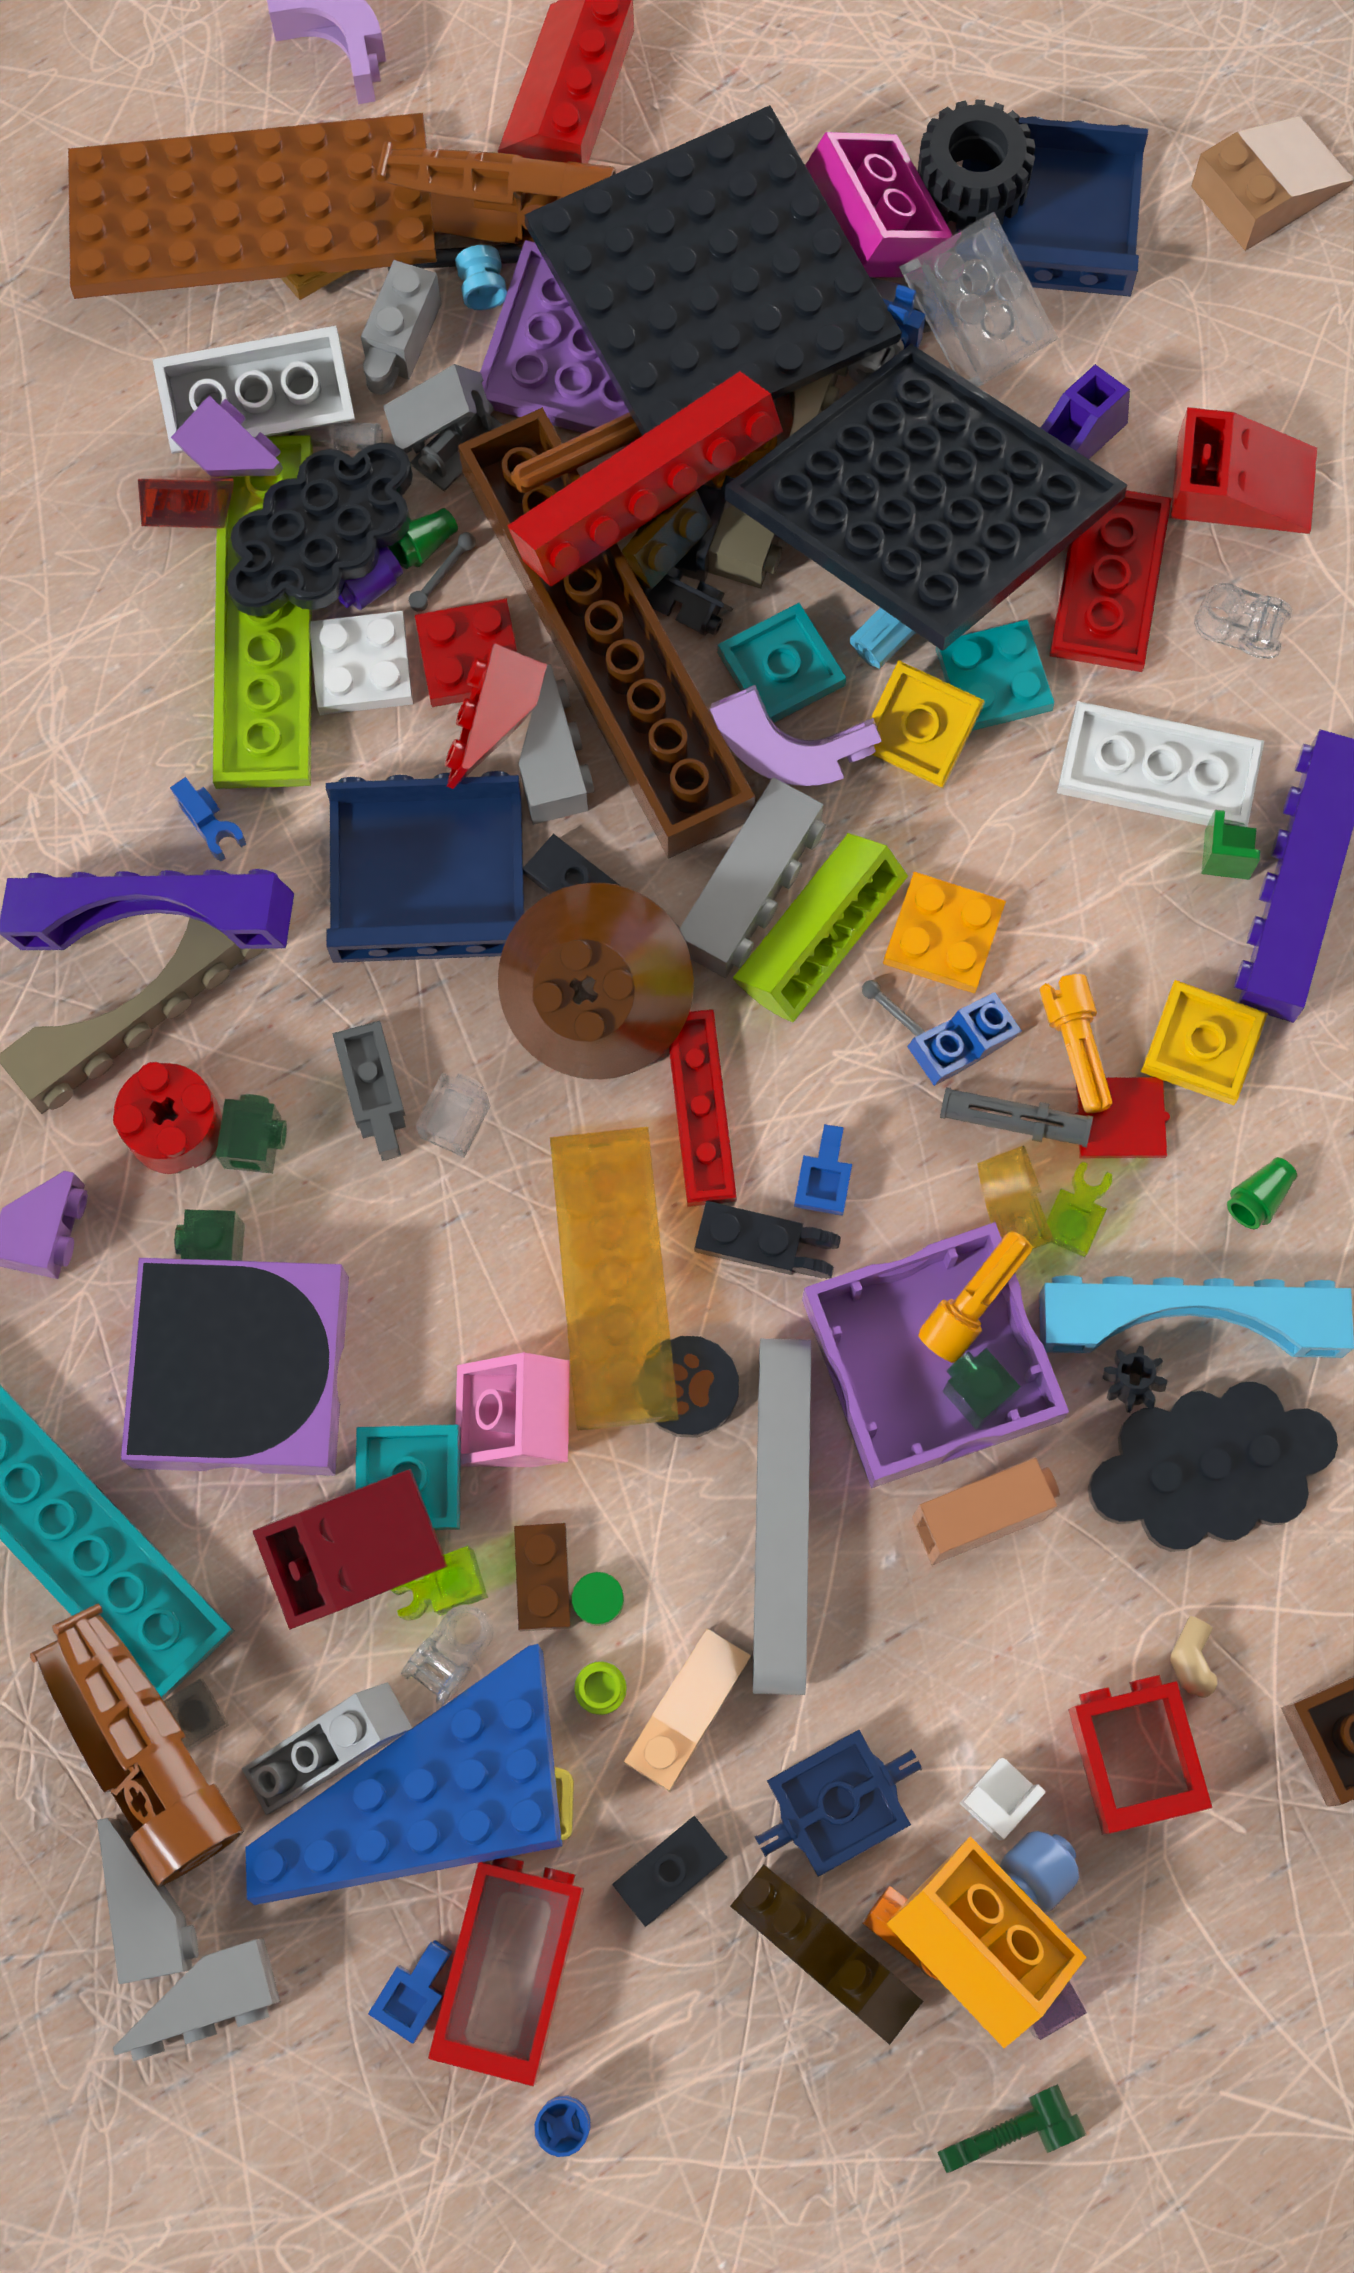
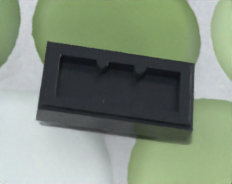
[522,833,621,894]
[612,1815,728,1927]

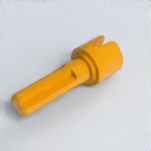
[1039,974,1112,1113]
[918,1231,1033,1364]

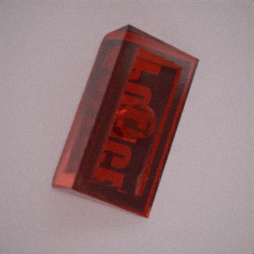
[138,476,234,528]

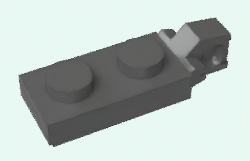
[332,1021,406,1161]

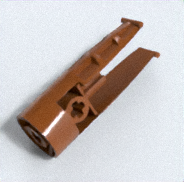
[376,141,616,244]
[30,1604,244,1887]

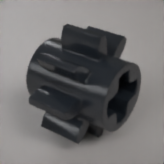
[1102,1346,1168,1413]

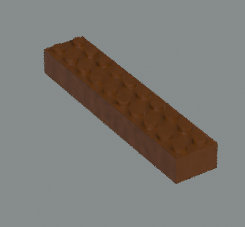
[458,407,755,859]

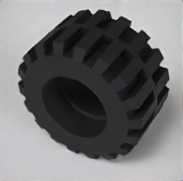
[917,99,1035,231]

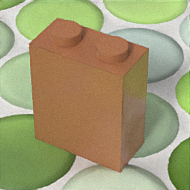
[912,1458,1060,1565]

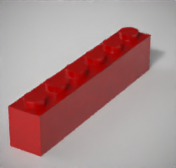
[507,371,783,586]

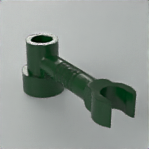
[937,2084,1087,2173]

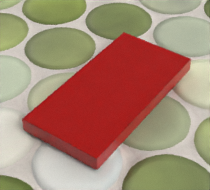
[1049,490,1172,672]

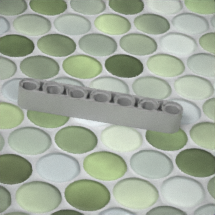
[753,1338,811,1695]

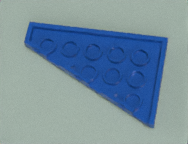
[245,1644,562,1905]

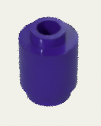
[338,547,403,611]

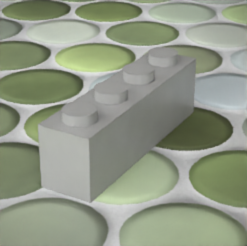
[679,777,826,978]

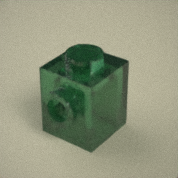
[216,1094,287,1174]
[174,1209,245,1261]
[942,1348,1021,1430]

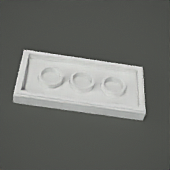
[1057,701,1264,827]

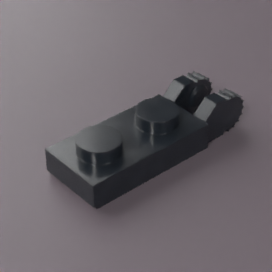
[694,1201,841,1279]

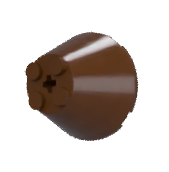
[498,883,694,1080]

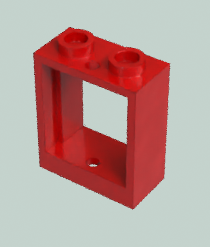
[1068,1675,1213,1835]

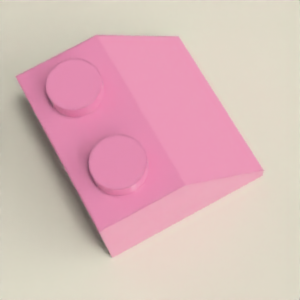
[455,1352,570,1467]

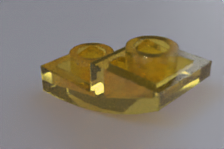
[977,1146,1054,1249]

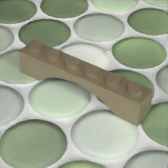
[708,365,849,589]
[0,918,265,1114]

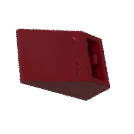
[252,1468,448,1630]

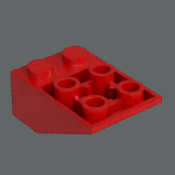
[1170,407,1317,534]

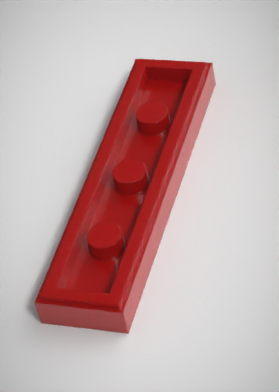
[669,1009,737,1207]

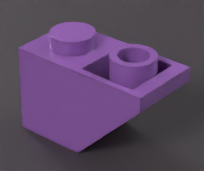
[171,395,283,477]
[0,1171,88,1279]

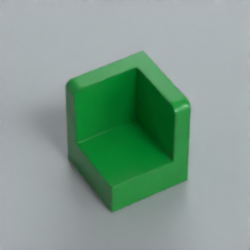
[1201,809,1260,880]

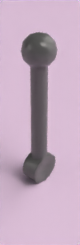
[409,532,476,612]
[862,980,925,1036]

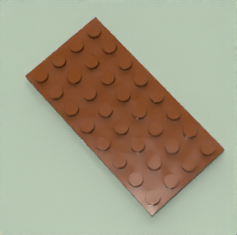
[68,113,437,299]

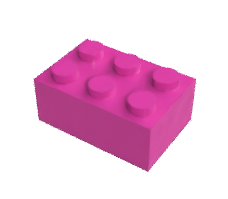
[805,132,954,277]

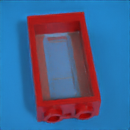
[428,1857,584,2087]

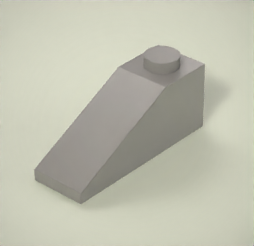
[97,1818,198,1984]

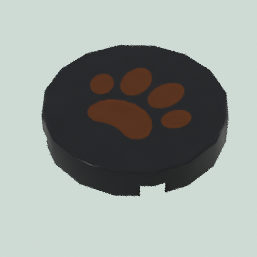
[639,1336,739,1438]

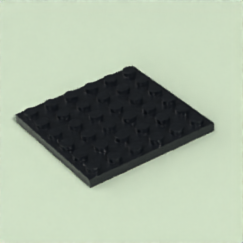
[525,105,902,436]
[725,344,1127,651]

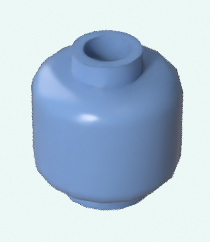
[999,1831,1079,1913]

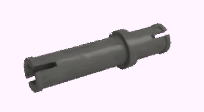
[940,1087,1093,1147]

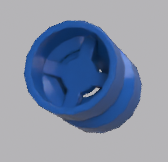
[534,2095,591,2157]

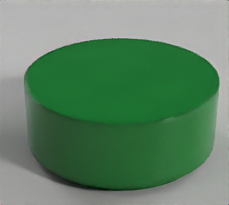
[572,1572,624,1626]

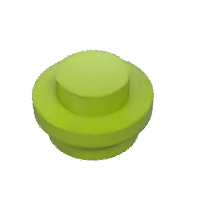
[574,1662,627,1715]

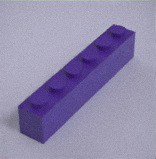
[1234,729,1354,1023]

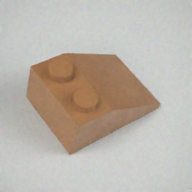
[1191,116,1354,251]

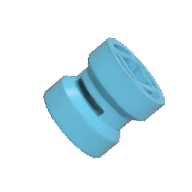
[455,245,507,310]

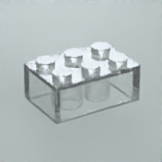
[899,212,1059,387]

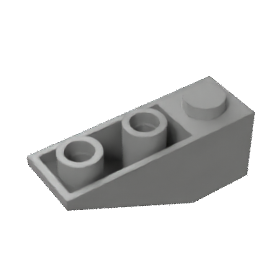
[519,664,594,825]
[242,1682,413,1815]
[113,1938,281,2061]

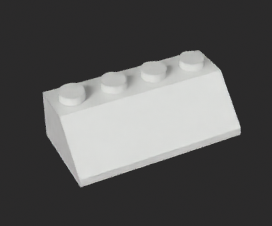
[152,326,355,454]

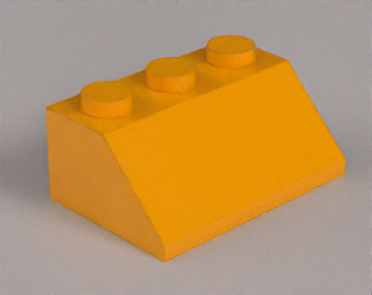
[887,1836,1087,2048]

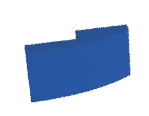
[907,992,1022,1086]

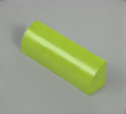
[733,833,908,1022]

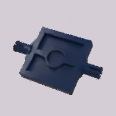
[754,1730,922,1877]

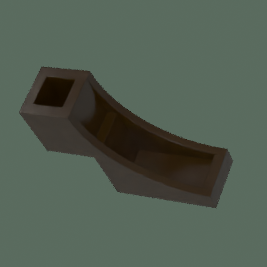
[622,490,713,590]
[730,1864,924,2045]

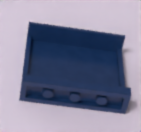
[951,116,1148,297]
[326,771,525,963]

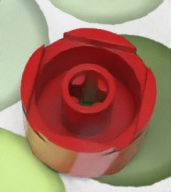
[113,1062,224,1174]

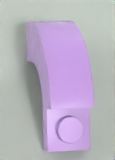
[267,0,386,104]
[710,685,882,786]

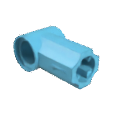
[850,608,916,669]

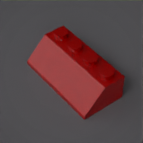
[498,0,634,164]

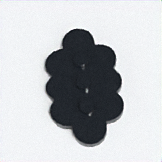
[227,443,413,616]
[1088,1382,1338,1552]

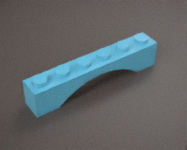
[1039,1275,1354,1358]

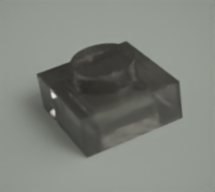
[164,1679,229,1750]

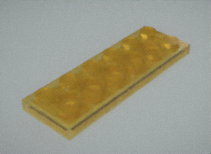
[550,1127,679,1431]

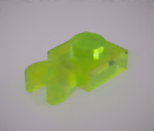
[1039,1162,1112,1257]
[391,1545,488,1621]

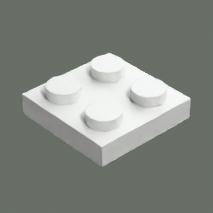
[310,611,413,715]

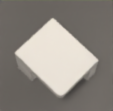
[959,1758,1046,1840]

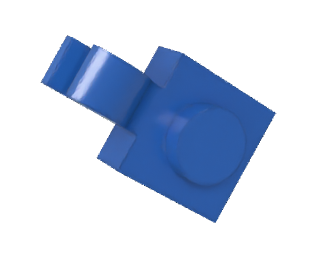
[883,284,926,349]
[170,777,246,861]
[794,1124,852,1216]
[368,1940,453,2044]

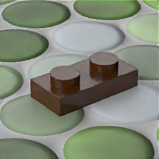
[514,1523,571,1632]

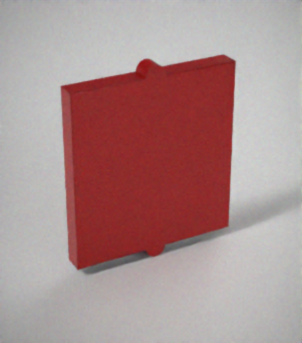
[1075,1077,1170,1159]

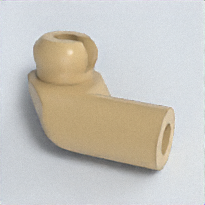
[1171,1616,1217,1698]

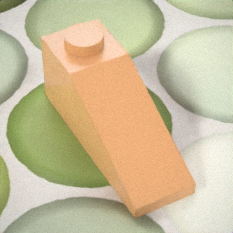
[624,1629,751,1792]

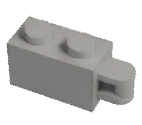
[361,260,442,395]

